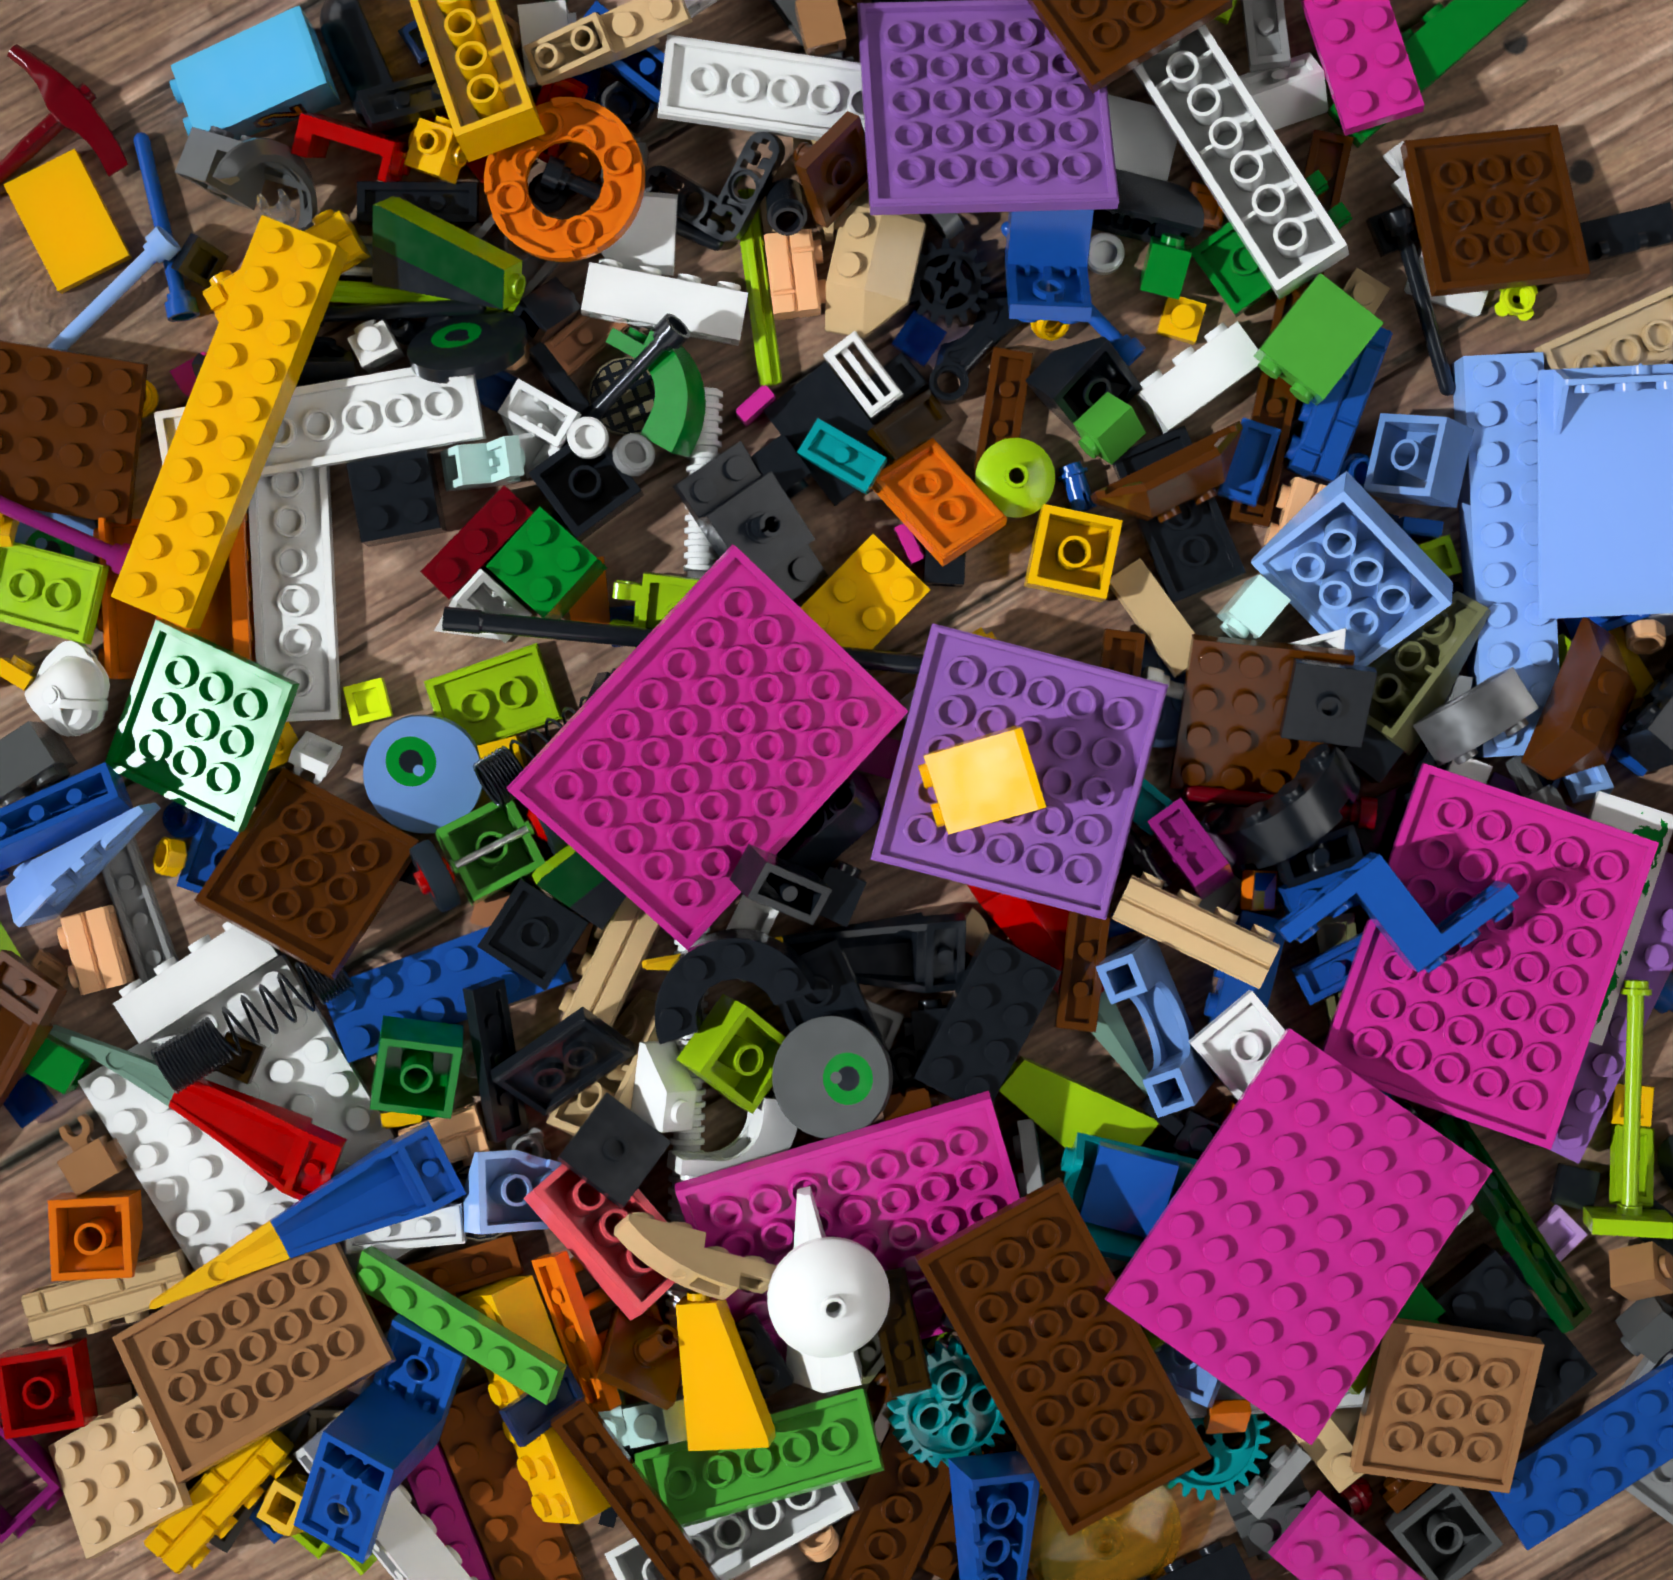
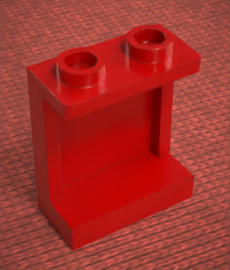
[291,113,411,182]

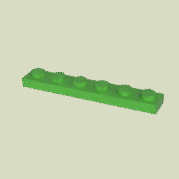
[355,1245,567,1405]

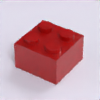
[0,1337,99,1440]

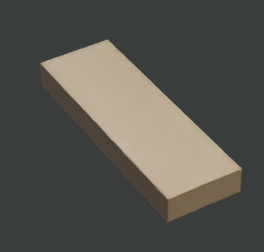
[1109,558,1195,678]

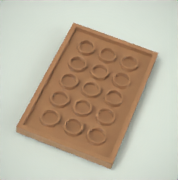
[112,1242,397,1483]

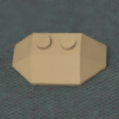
[825,188,926,339]

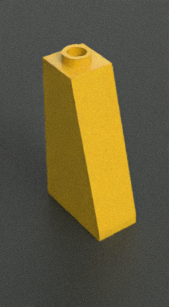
[675,1290,776,1451]

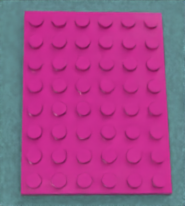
[506,544,909,950]
[1322,763,1659,1150]
[1105,1028,1493,1445]
[675,1091,1020,1363]

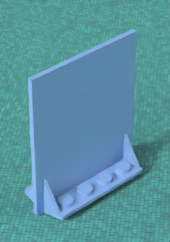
[1537,363,1673,619]

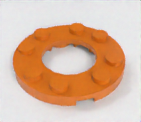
[484,97,645,262]

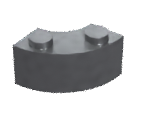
[1413,667,1539,766]

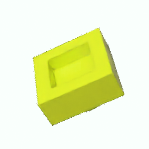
[343,677,394,726]

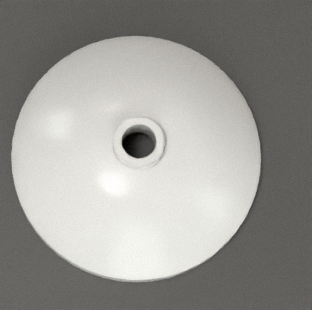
[767,1237,890,1358]

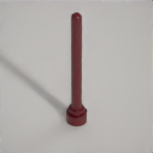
[1183,785,1378,830]

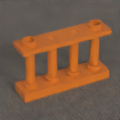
[531,1250,663,1412]

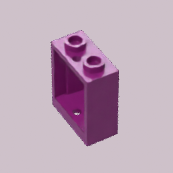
[1147,797,1234,900]
[0,1412,64,1544]

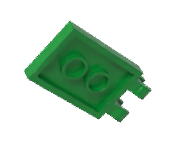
[1192,170,1353,317]

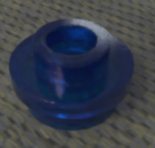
[162,801,203,839]

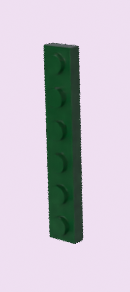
[1429,1113,1593,1334]

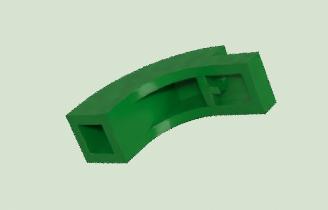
[606,327,706,458]

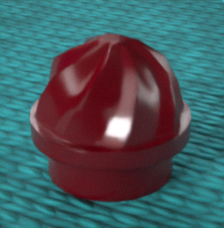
[1331,1477,1373,1517]

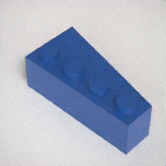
[948,1451,1040,1580]

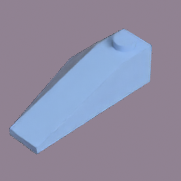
[5,802,161,928]
[463,1149,562,1234]

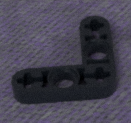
[644,132,785,242]

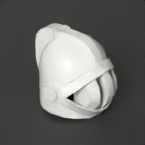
[24,641,110,737]

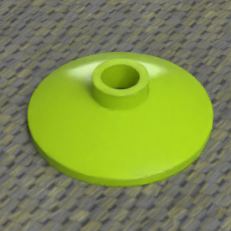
[975,438,1055,518]

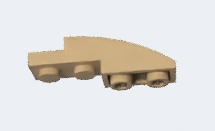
[523,0,693,86]
[614,1212,777,1300]

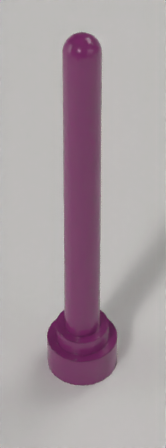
[0,495,131,575]

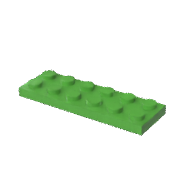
[634,1388,885,1528]

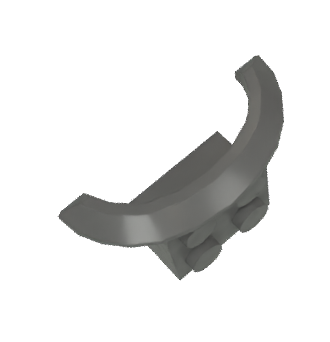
[175,126,318,231]

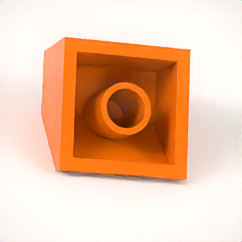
[48,1189,143,1281]

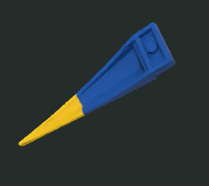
[149,1121,466,1309]

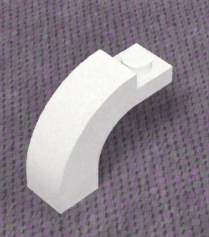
[667,1091,798,1181]

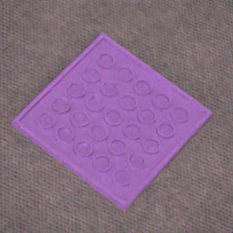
[857,0,1119,215]
[870,623,1168,920]

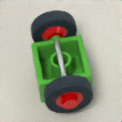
[409,801,568,912]

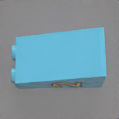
[169,6,341,140]

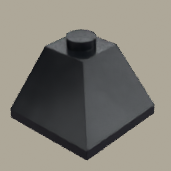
[1025,337,1142,438]

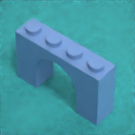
[1096,937,1215,1118]

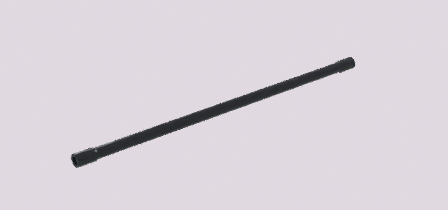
[442,606,923,674]

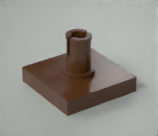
[794,111,868,228]
[597,1305,681,1410]

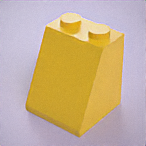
[918,725,1046,835]

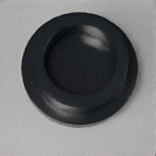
[528,173,568,213]

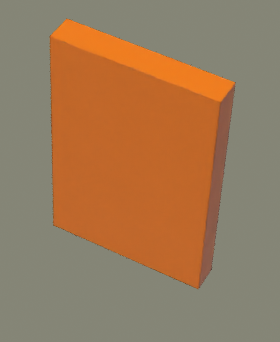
[872,437,1007,567]

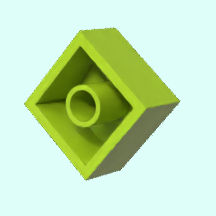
[676,994,786,1114]

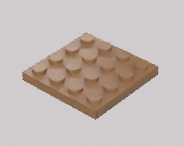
[1350,1318,1544,1494]

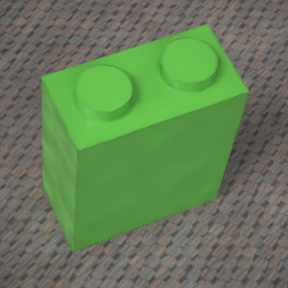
[1254,273,1384,405]

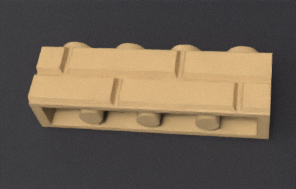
[1112,871,1280,989]
[559,897,661,1027]
[21,1247,193,1345]

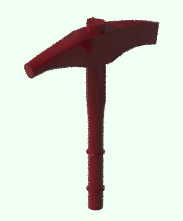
[0,44,129,185]

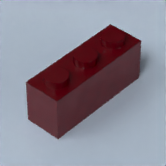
[420,485,533,601]

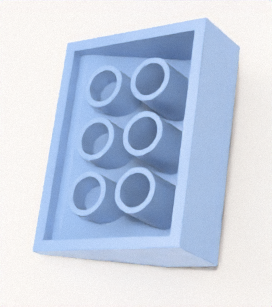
[1251,471,1453,666]

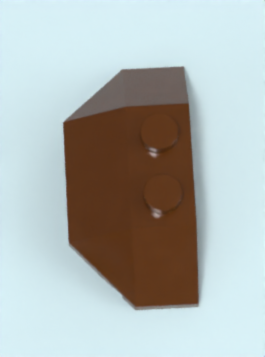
[1090,421,1243,523]
[1521,618,1637,780]

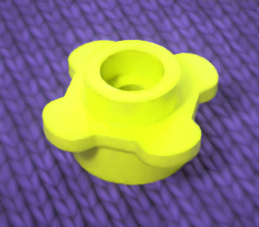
[1494,285,1538,321]

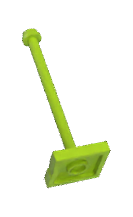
[1583,979,1673,1239]

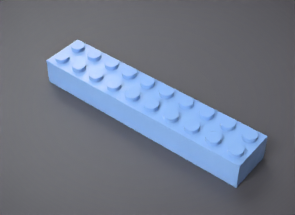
[1452,352,1560,758]

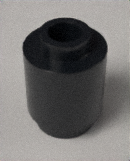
[765,178,807,236]

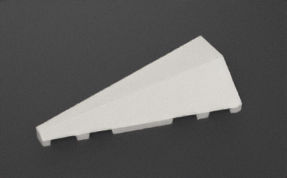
[786,1186,862,1393]

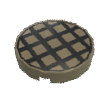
[588,357,655,437]

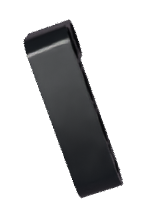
[776,769,881,875]

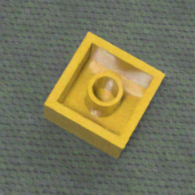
[1024,504,1123,602]

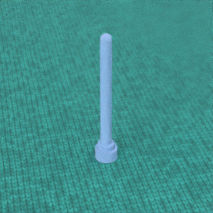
[47,226,181,350]

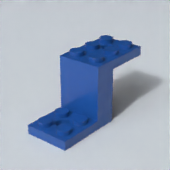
[1005,210,1094,324]
[1273,852,1519,973]
[294,1314,468,1564]

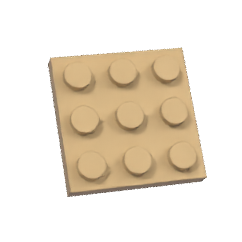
[48,1396,193,1559]

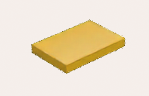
[3,148,132,294]

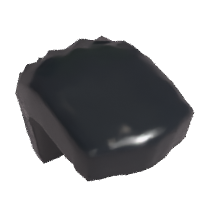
[596,81,654,134]

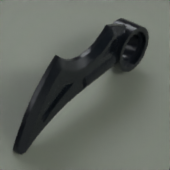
[928,292,1025,405]

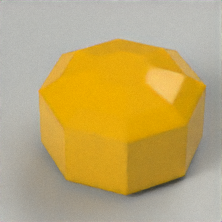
[153,836,187,877]

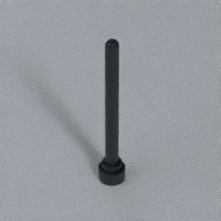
[539,155,724,251]
[1381,206,1455,396]
[320,300,487,327]
[562,313,690,447]

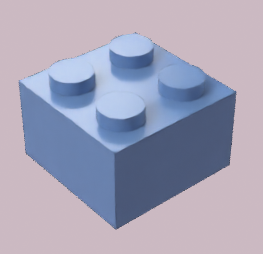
[1364,413,1474,508]

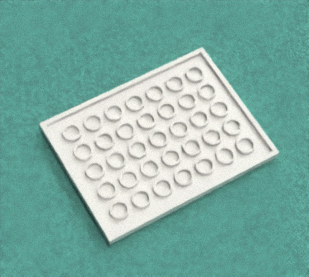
[78,954,414,1274]

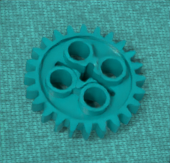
[887,1337,1006,1468]
[1166,1414,1271,1501]

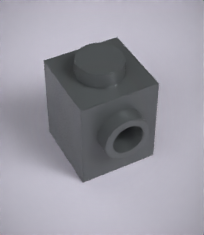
[1615,1296,1673,1364]

